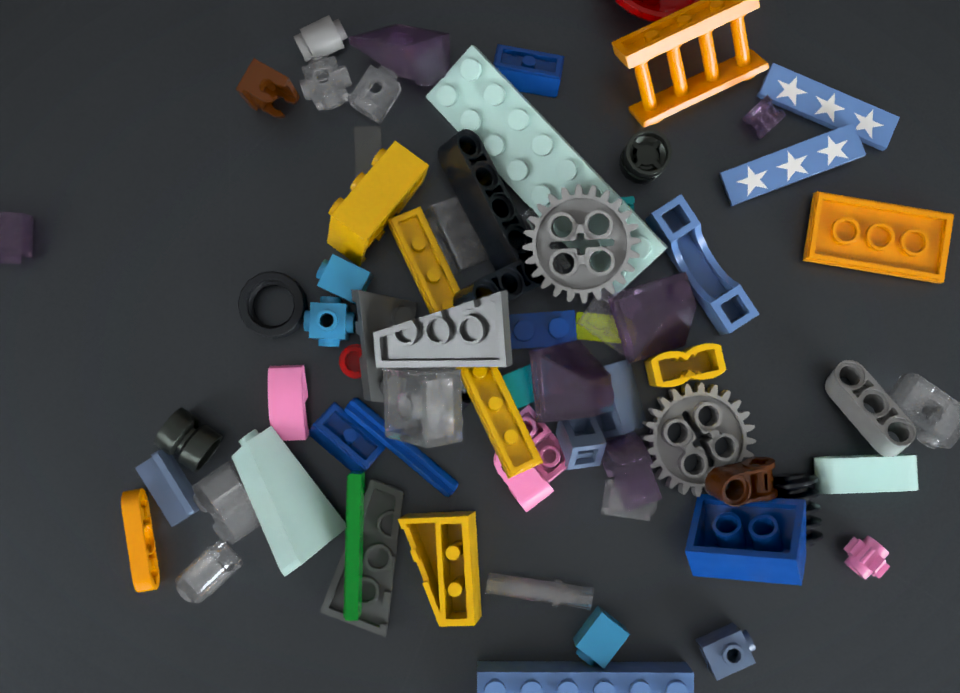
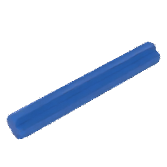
[344,397,459,497]

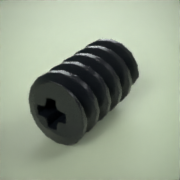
[773,473,823,547]

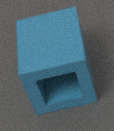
[316,254,374,306]
[573,606,630,668]

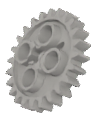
[522,184,641,303]
[640,382,756,497]

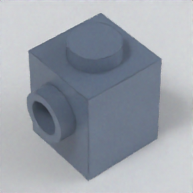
[695,622,756,681]

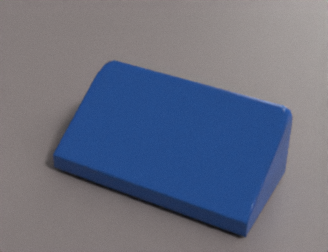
[493,44,565,98]
[309,402,386,472]

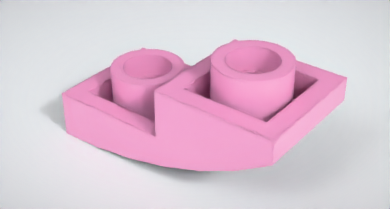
[268,365,309,441]
[519,405,566,483]

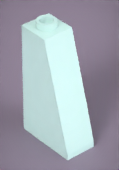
[231,426,346,577]

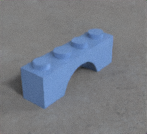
[645,194,759,336]

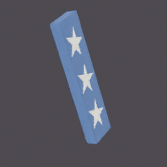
[757,63,900,151]
[719,122,866,206]

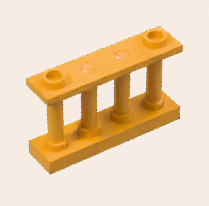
[611,0,769,128]

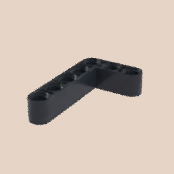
[438,129,545,306]

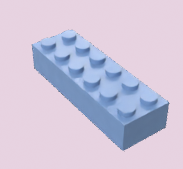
[477,661,694,693]

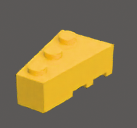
[327,141,429,267]
[398,511,482,627]

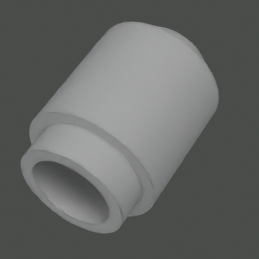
[293,15,348,62]

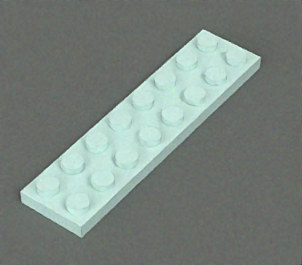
[425,45,668,297]

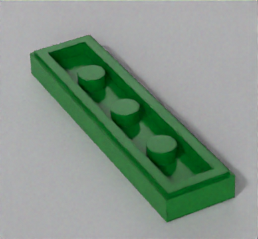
[343,471,365,621]

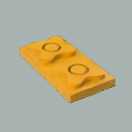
[803,191,954,284]

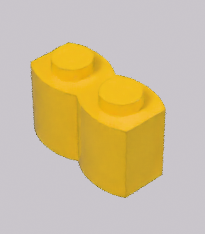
[644,343,726,387]

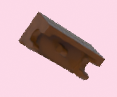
[236,58,300,118]

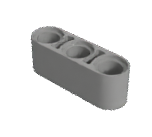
[825,360,917,457]

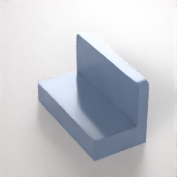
[578,359,647,438]
[135,450,205,527]

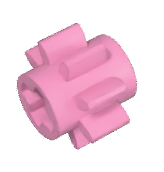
[843,535,890,580]

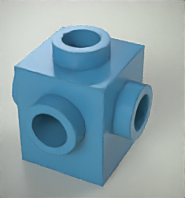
[303,296,356,347]

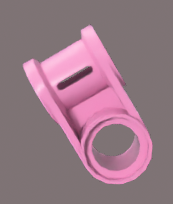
[493,452,554,512]

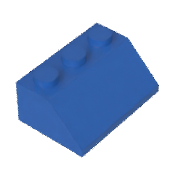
[685,494,806,586]

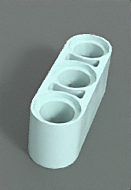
[813,454,919,494]

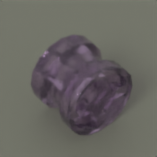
[741,95,787,139]

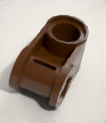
[705,457,778,507]

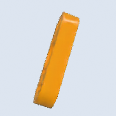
[121,488,160,593]

